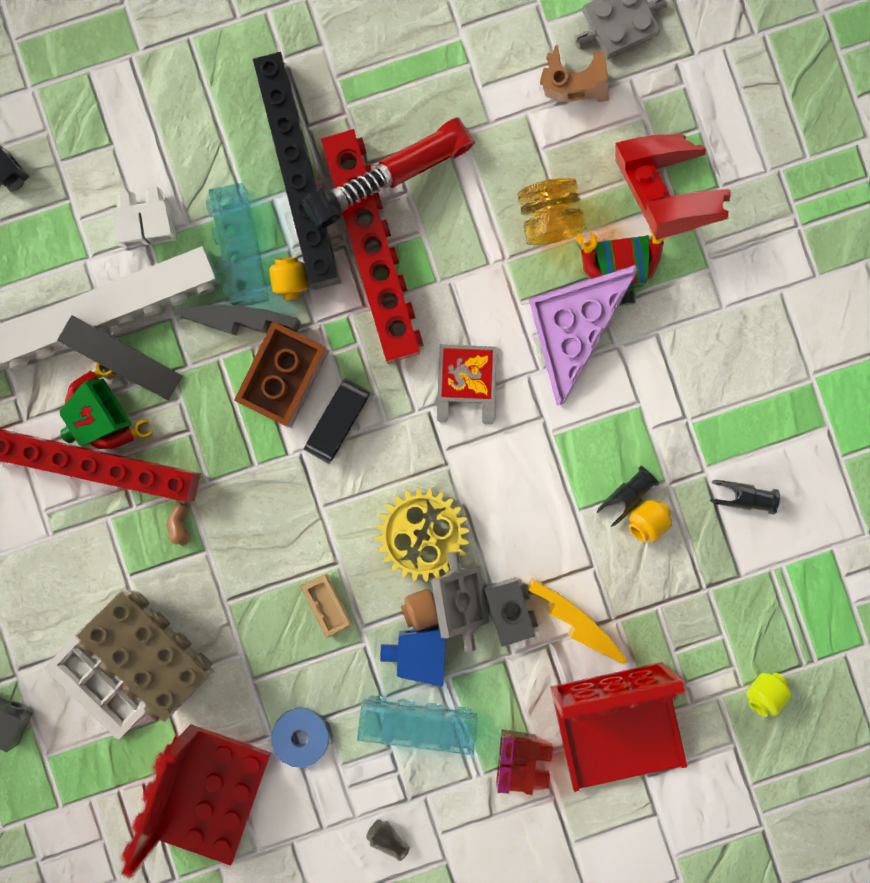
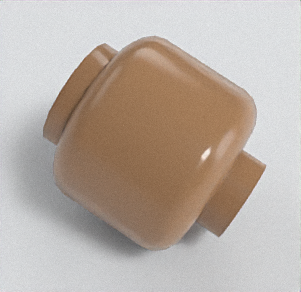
[401,589,439,632]

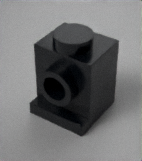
[0,145,30,192]

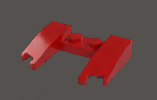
[615,134,731,241]

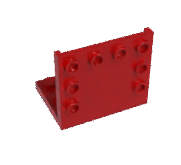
[550,662,688,792]
[120,724,272,879]

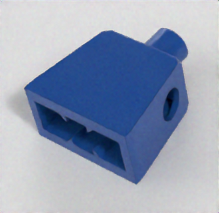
[380,626,445,686]

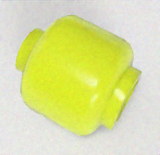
[747,672,792,717]

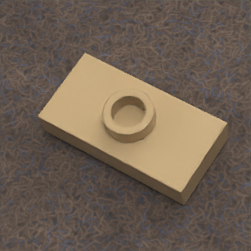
[300,573,353,639]

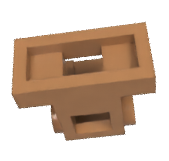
[540,45,609,102]

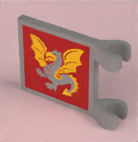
[437,344,497,424]

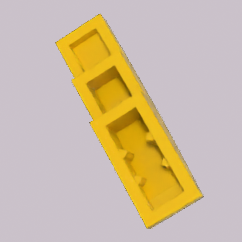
[527,577,627,664]

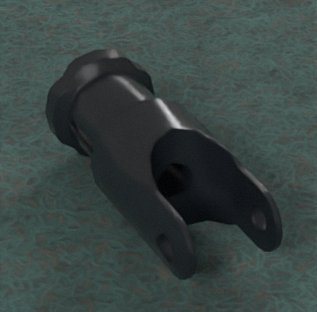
[597,465,660,527]
[710,480,780,515]

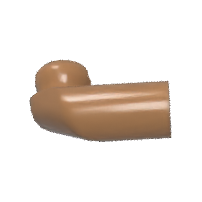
[166,501,191,546]

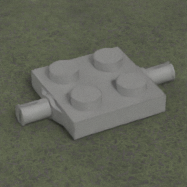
[574,0,667,59]
[431,551,490,652]

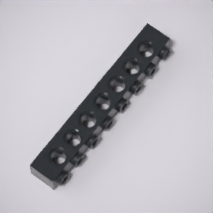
[253,52,341,290]

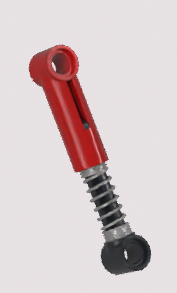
[301,117,475,230]

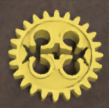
[375,487,469,582]

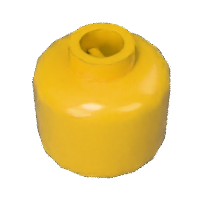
[269,257,309,300]
[628,500,672,543]

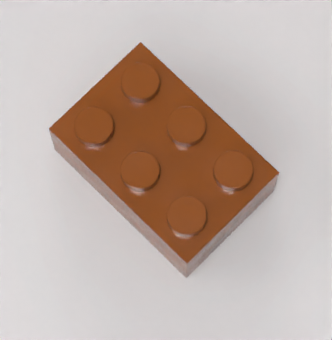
[234,321,329,428]

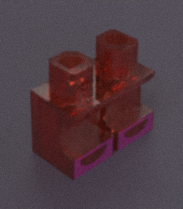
[496,729,553,795]

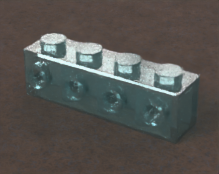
[206,183,270,306]

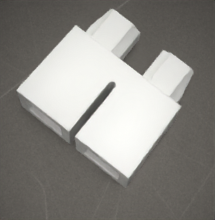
[112,187,178,249]

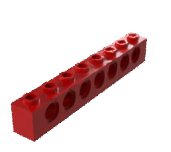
[321,129,424,364]
[0,429,201,502]

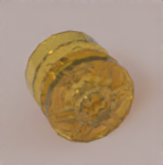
[517,178,587,245]

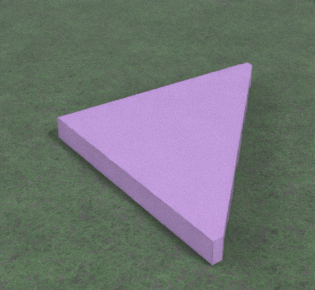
[529,265,638,405]

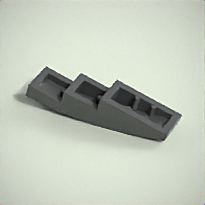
[176,305,301,336]
[57,315,182,400]

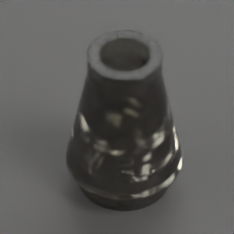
[366,819,410,861]

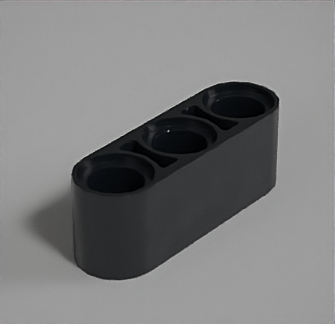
[304,378,371,464]

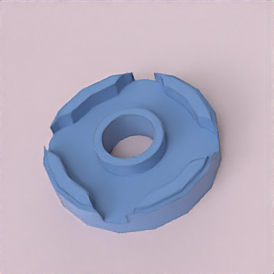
[271,708,329,767]

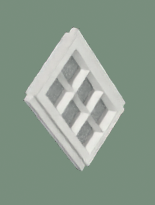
[44,618,146,741]

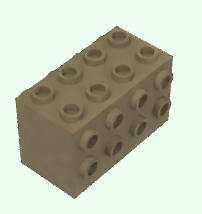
[76,591,215,722]

